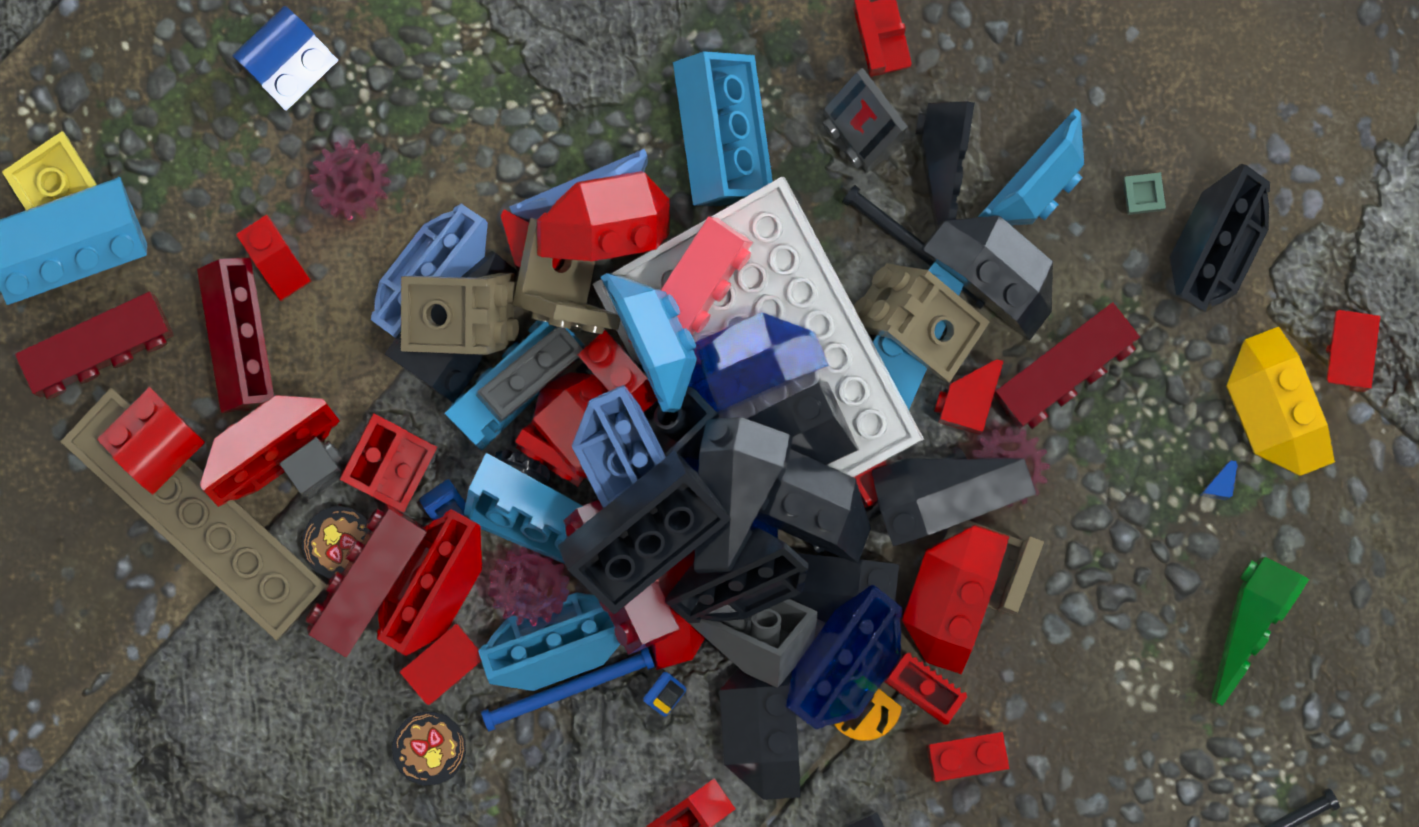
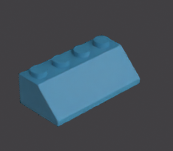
[673,51,773,206]
[0,177,147,305]

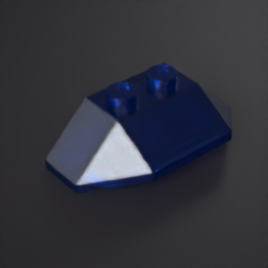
[688,312,829,415]
[786,585,902,729]

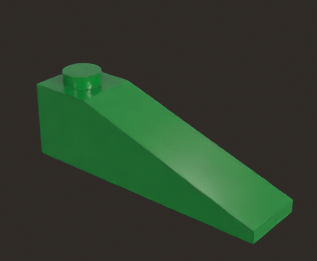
[1210,557,1310,707]

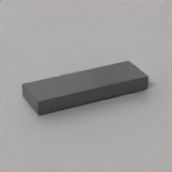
[476,327,583,423]

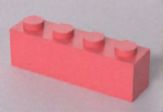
[628,216,753,344]

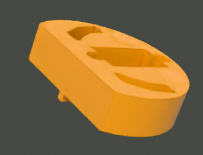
[827,668,902,741]

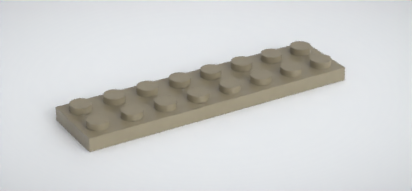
[61,388,327,641]

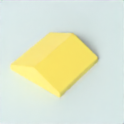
[2,131,97,210]

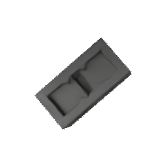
[279,438,346,499]

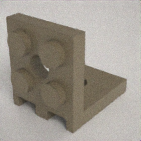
[513,218,621,334]
[854,263,990,382]
[401,272,519,355]
[943,520,1044,616]

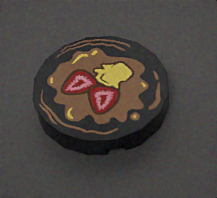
[302,506,369,579]
[392,711,466,786]

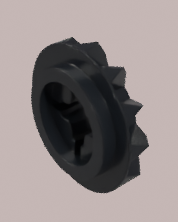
[495,450,551,484]

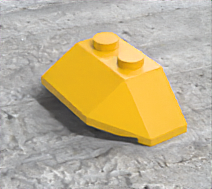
[1226,326,1335,476]

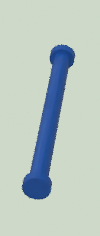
[481,647,655,732]

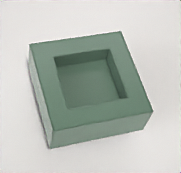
[1123,172,1166,215]

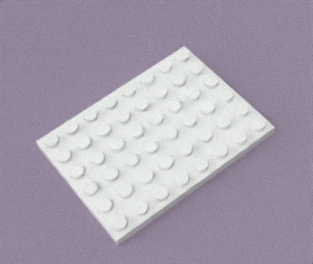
[593,177,924,530]

